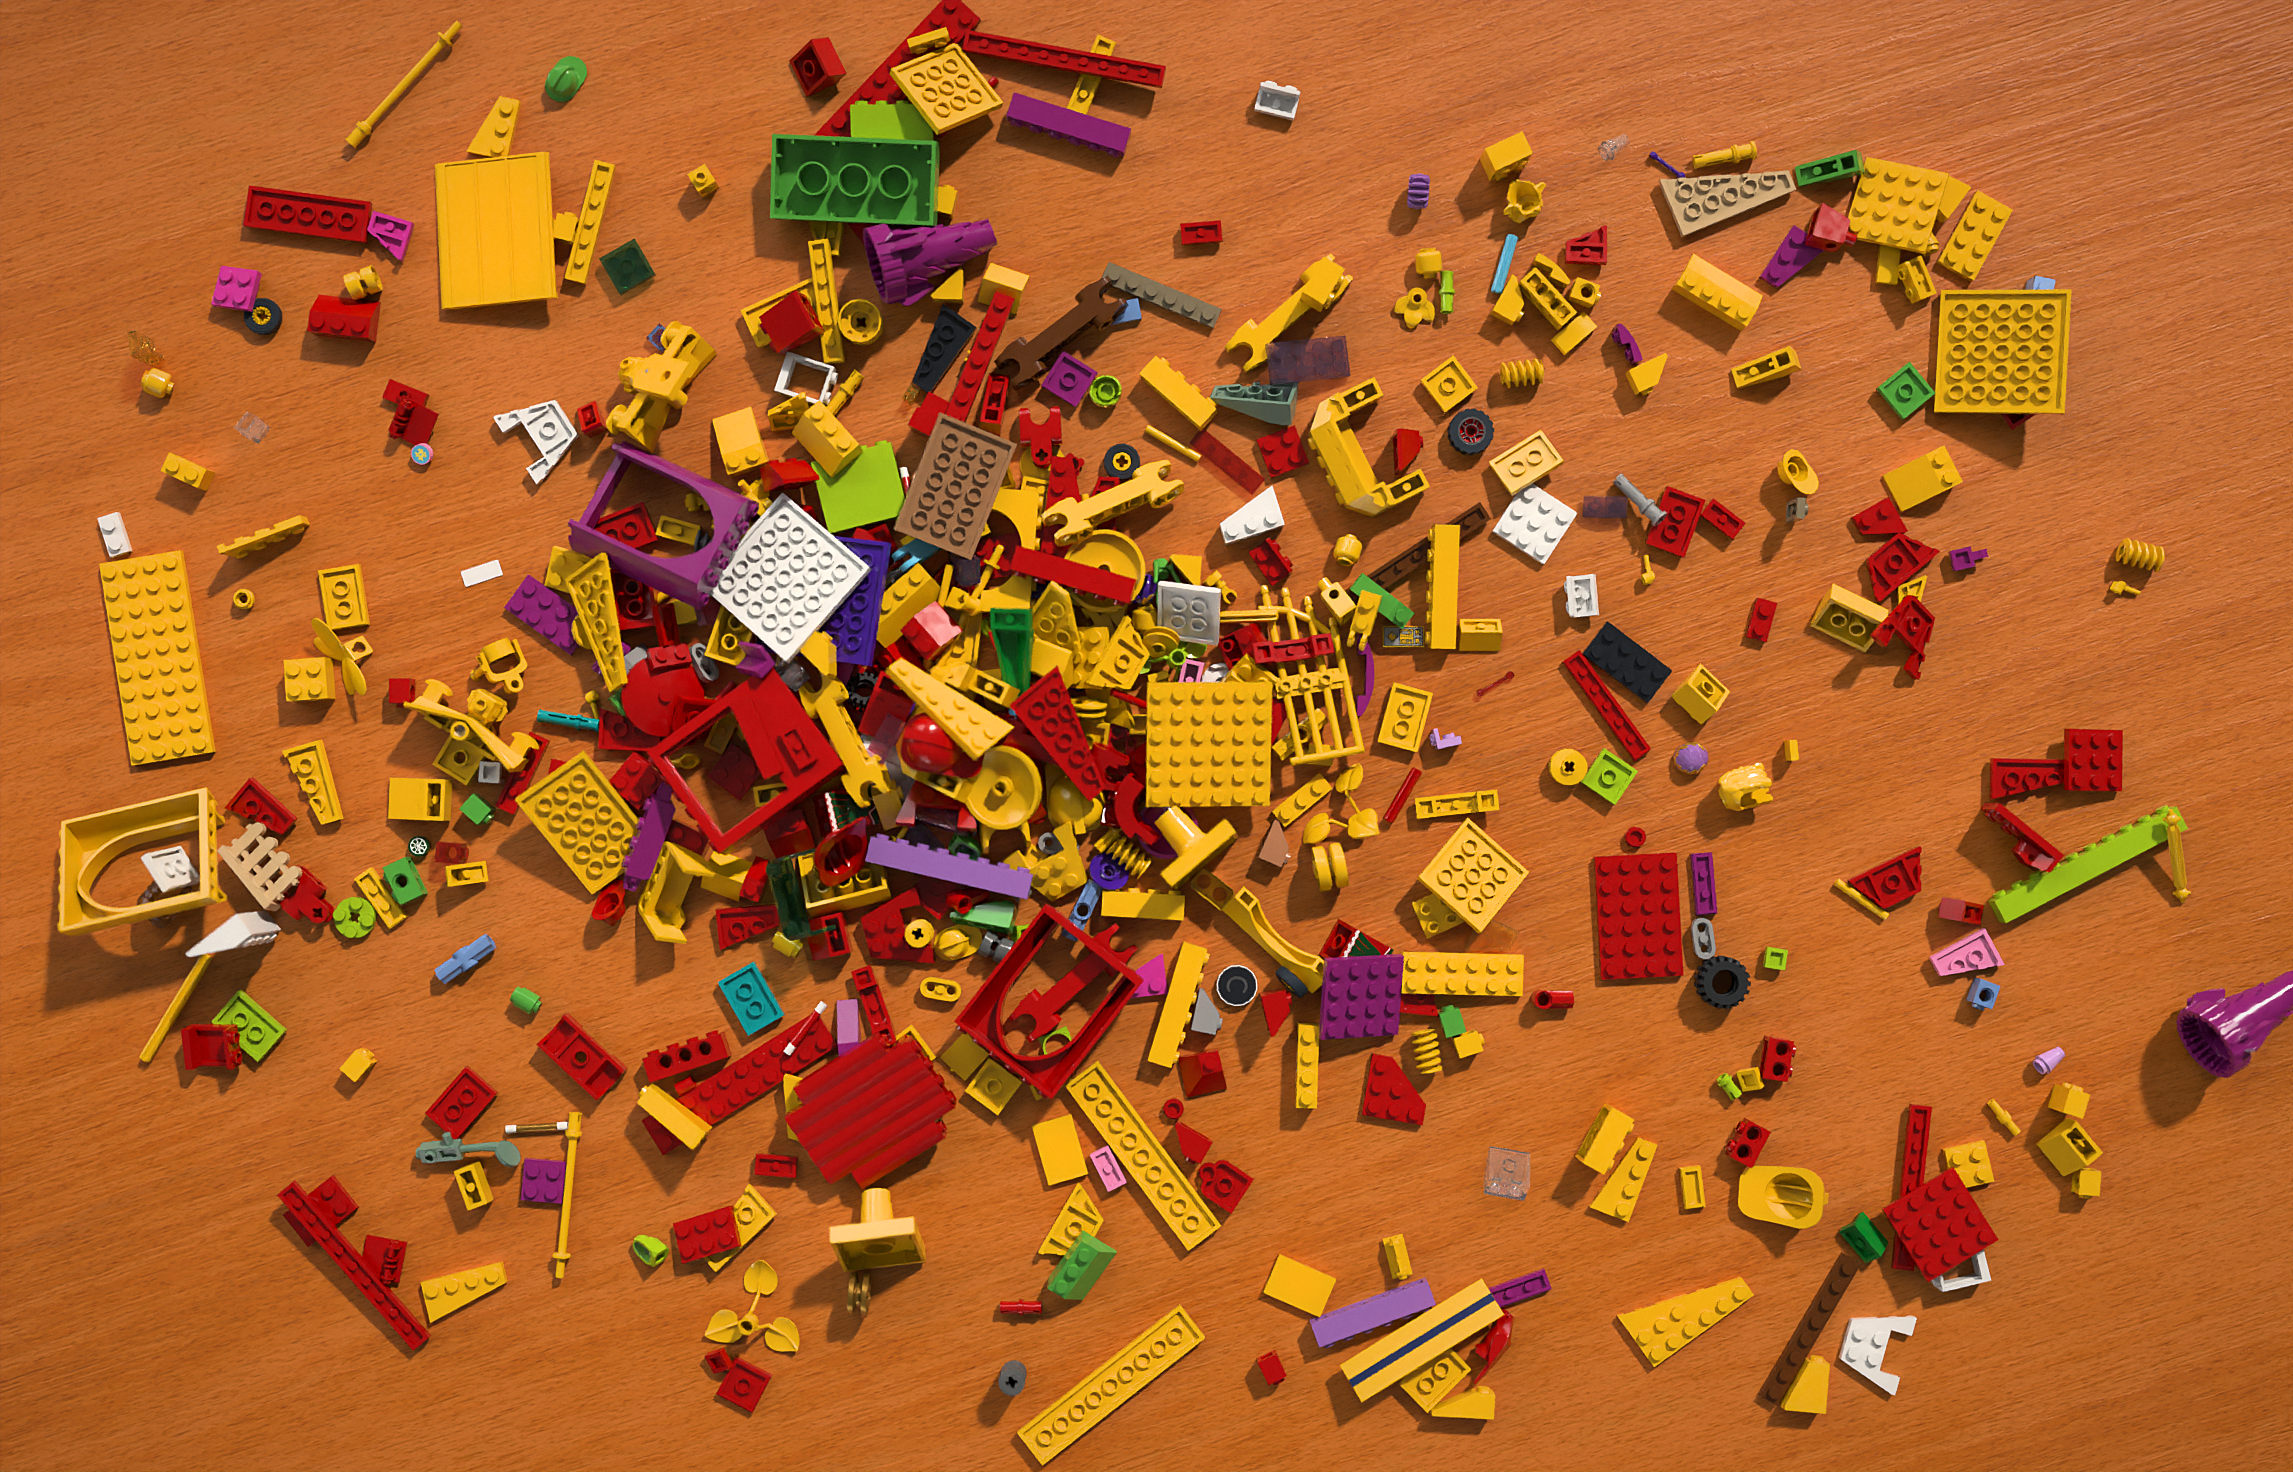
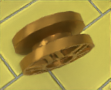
[847,1272,871,1318]

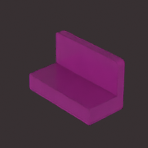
[736,641,776,678]

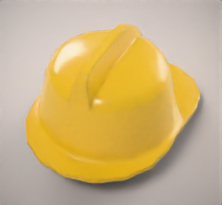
[1777,449,1818,495]
[934,924,982,961]

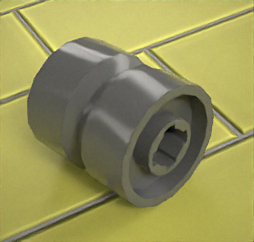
[977,930,1014,964]

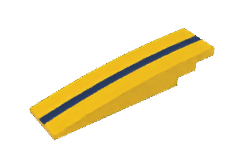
[1340,1279,1504,1402]

